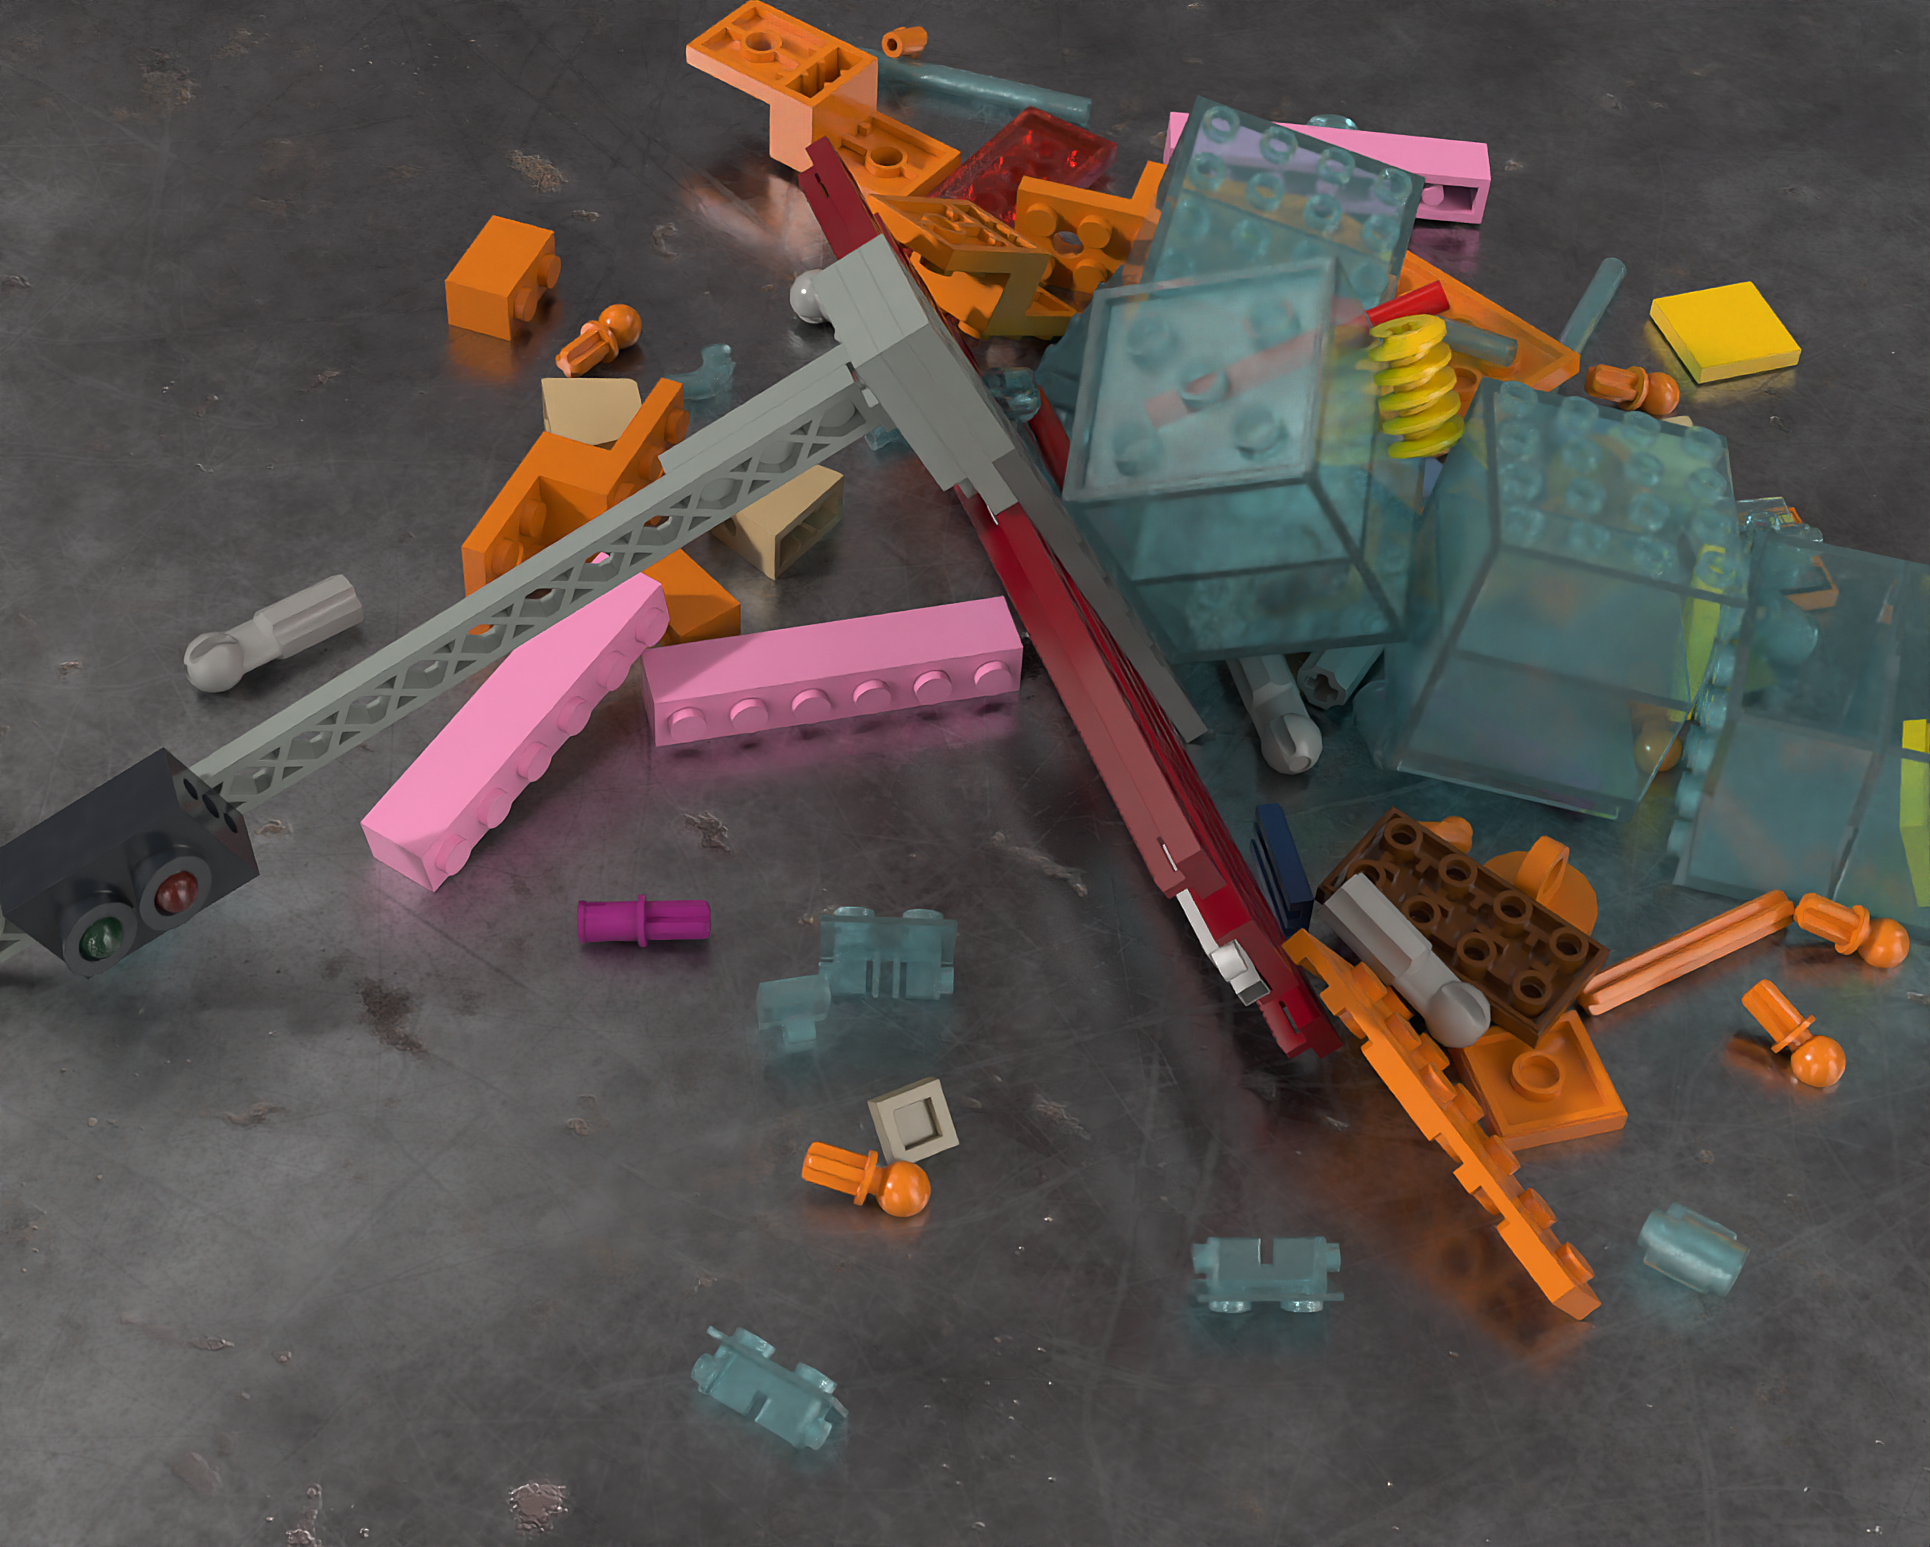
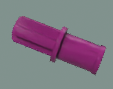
[577,894,712,947]

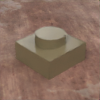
[867,1077,959,1165]

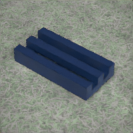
[1249,803,1315,940]

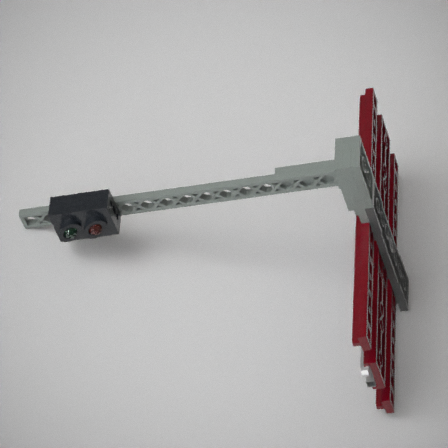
[0,135,1344,1059]

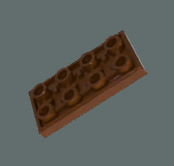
[1314,805,1611,1049]

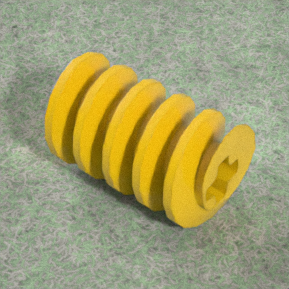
[1368,314,1466,459]

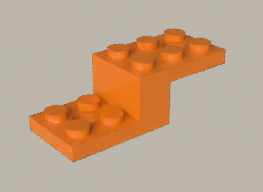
[686,0,961,199]
[1015,161,1309,312]
[866,194,1085,341]
[461,377,690,635]

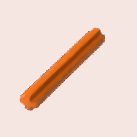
[1576,889,1796,1016]

